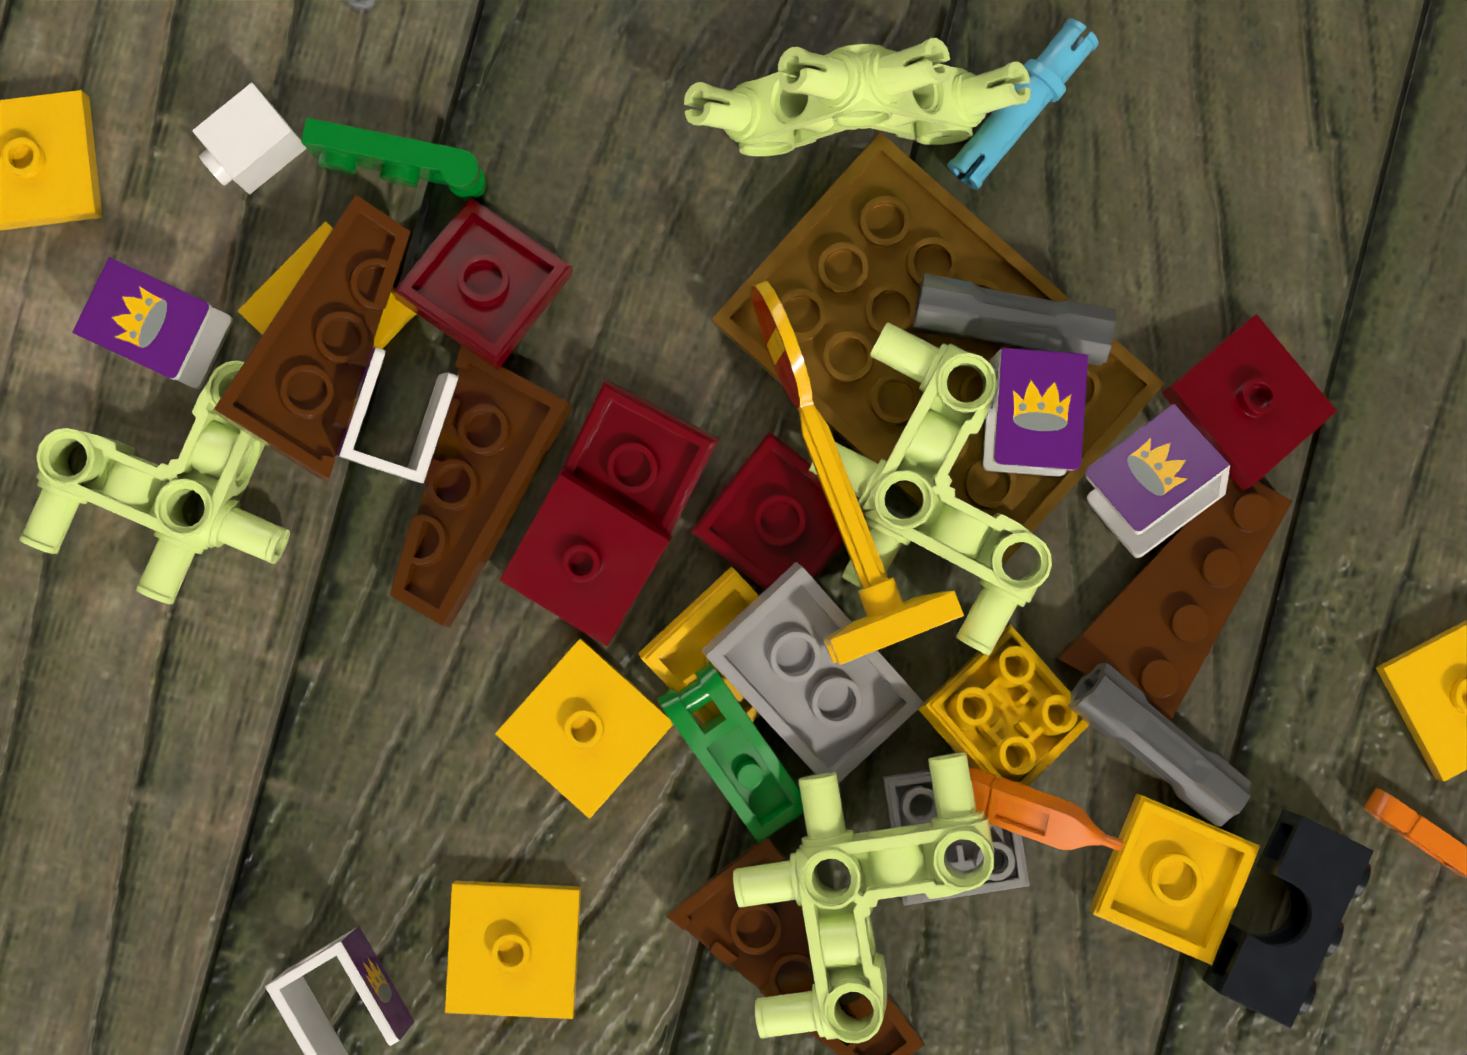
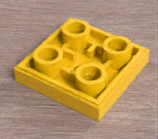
[918,624,1089,787]

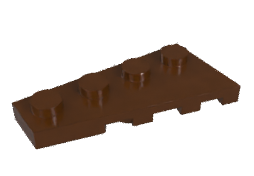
[212,195,411,482]
[390,345,573,628]
[1054,475,1292,721]
[666,837,925,1055]

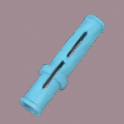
[947,18,1099,190]

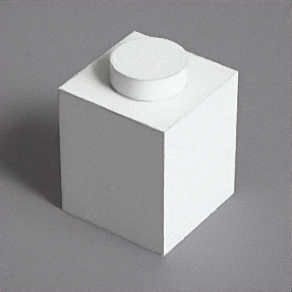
[192,82,306,194]

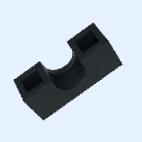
[1203,809,1374,1029]

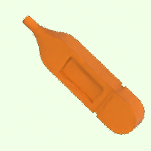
[969,767,1124,852]
[1363,788,1467,879]

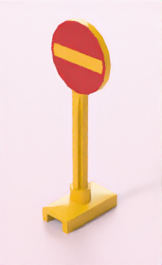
[751,281,964,665]

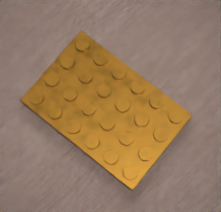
[712,132,1165,567]

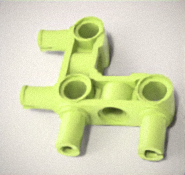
[684,38,1031,156]
[809,322,1052,655]
[19,360,290,604]
[733,753,994,1043]

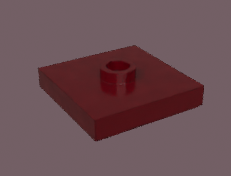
[393,197,572,370]
[1161,314,1337,491]
[557,380,720,535]
[691,432,864,590]
[499,471,673,646]

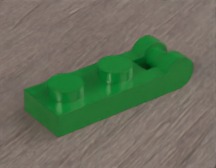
[301,117,487,201]
[657,661,803,843]

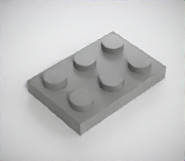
[701,562,924,784]

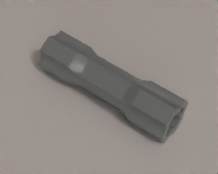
[912,273,1116,366]
[1068,663,1251,826]

